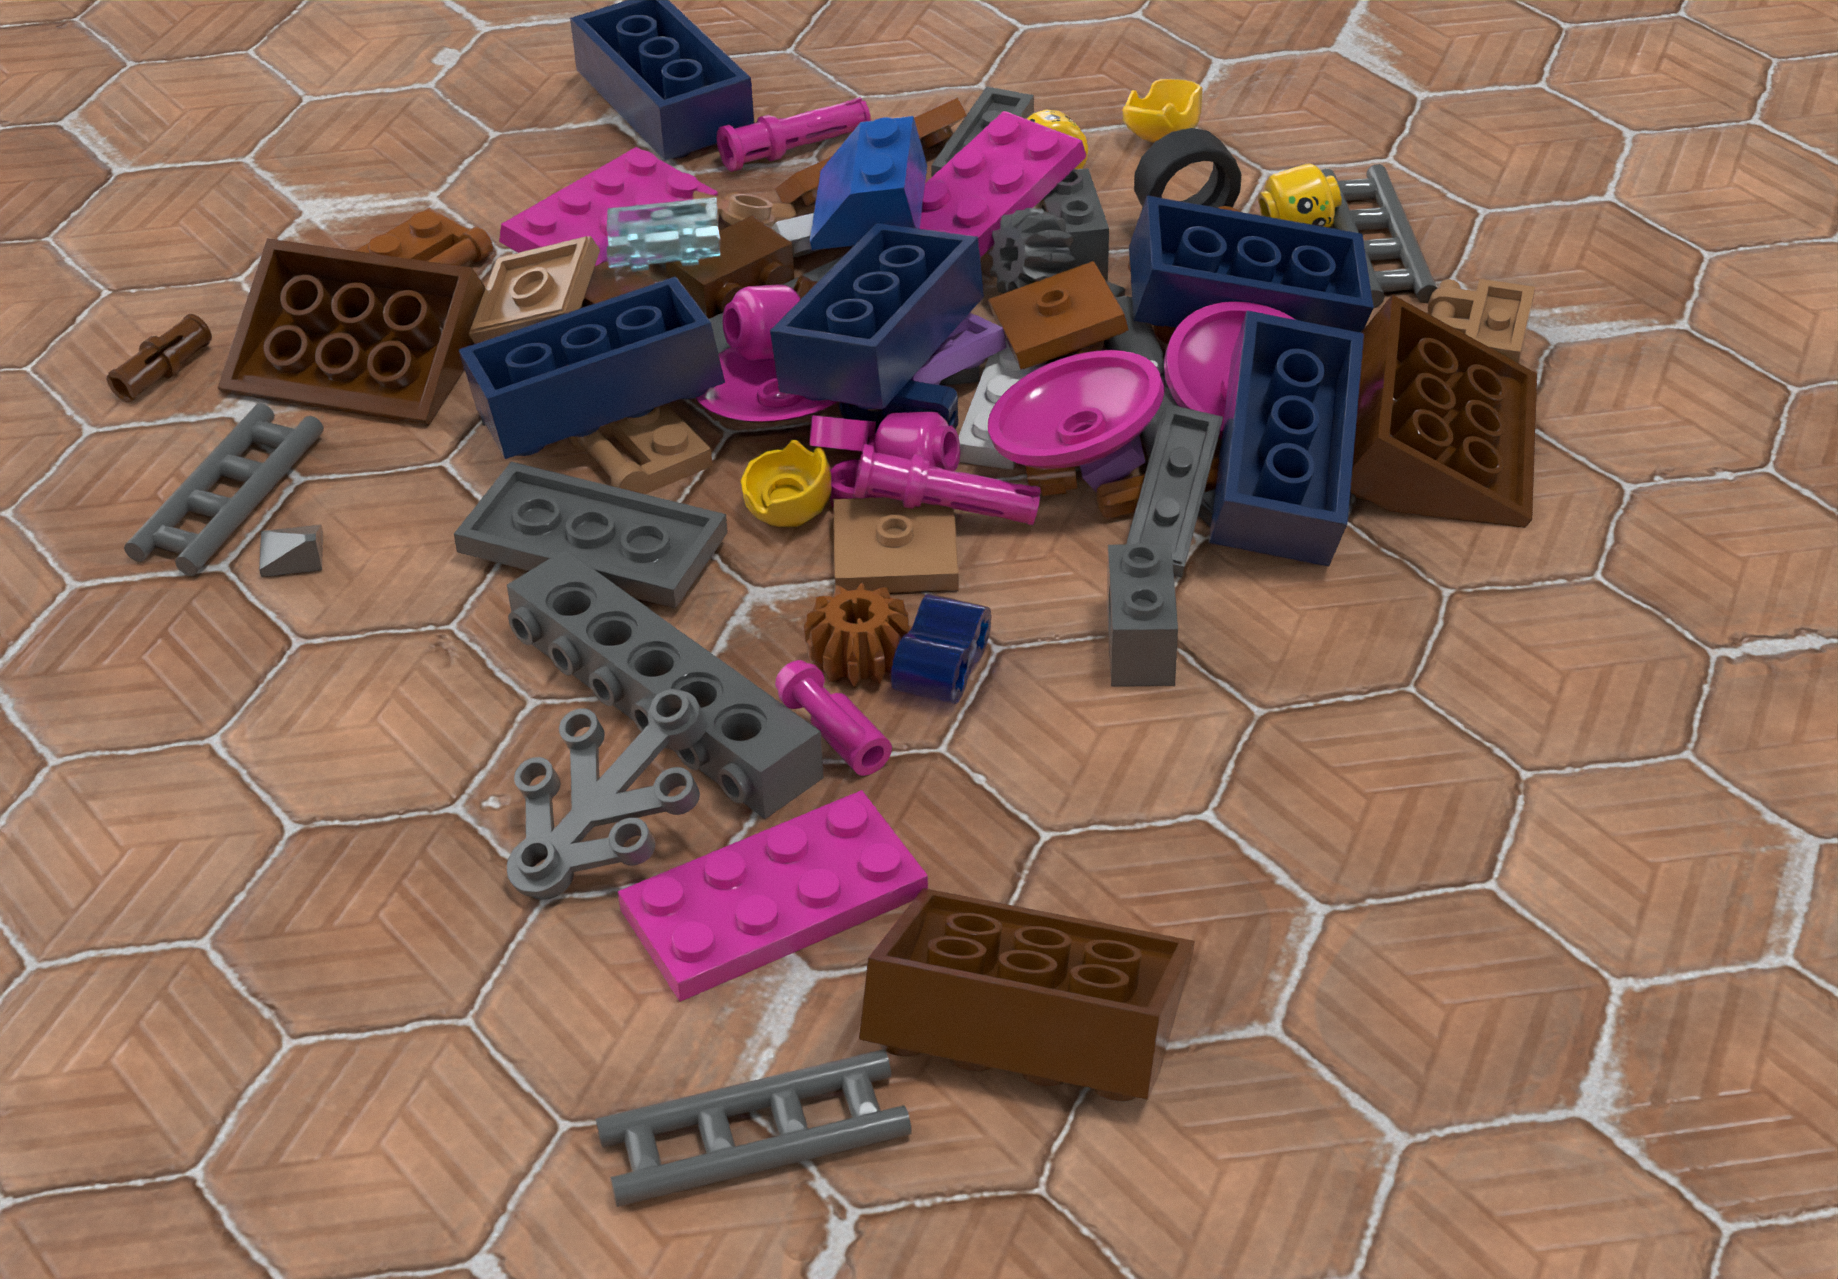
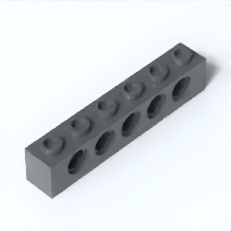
[507,549,824,819]

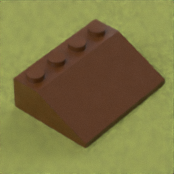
[218,238,486,425]
[1350,294,1537,528]
[859,888,1195,1101]

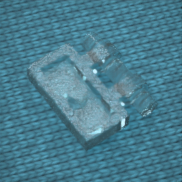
[607,197,721,272]

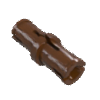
[106,314,212,403]

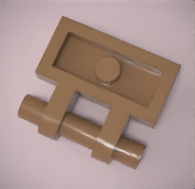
[1427,279,1535,363]

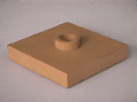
[469,236,600,344]
[834,497,959,593]

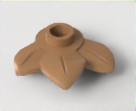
[693,191,796,228]

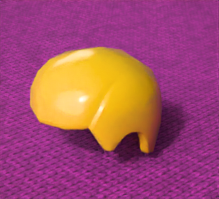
[1123,79,1203,143]
[740,440,832,527]

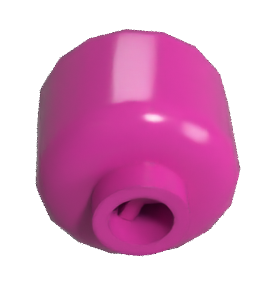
[723,284,801,361]
[869,412,960,471]

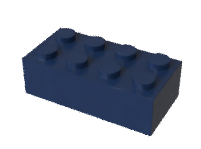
[570,0,754,161]
[1129,196,1374,333]
[770,223,984,410]
[459,277,725,459]
[1209,310,1364,567]

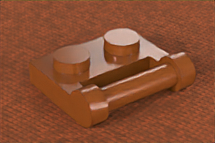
[355,208,493,266]

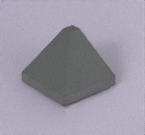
[259,524,323,577]

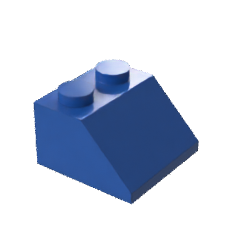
[810,116,927,250]

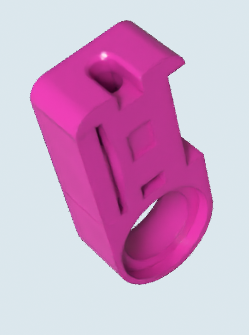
[809,415,876,451]

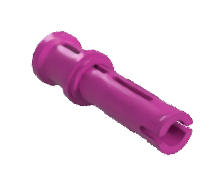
[717,97,871,172]
[853,444,1041,525]

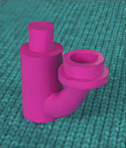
[775,660,892,776]

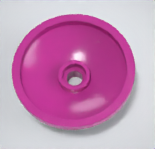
[1164,301,1296,439]
[988,350,1164,469]

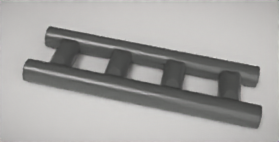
[1321,164,1438,307]
[124,403,324,576]
[596,1049,912,1207]

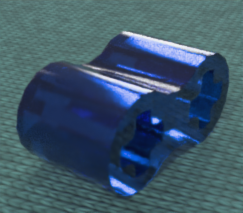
[891,593,992,704]

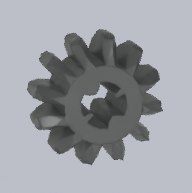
[989,208,1075,294]

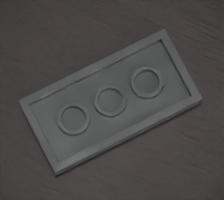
[454,462,728,608]

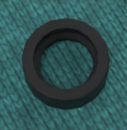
[1134,128,1242,208]

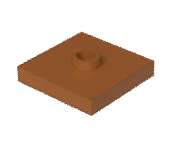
[988,261,1129,370]

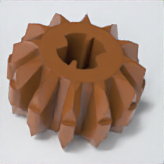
[804,582,913,688]

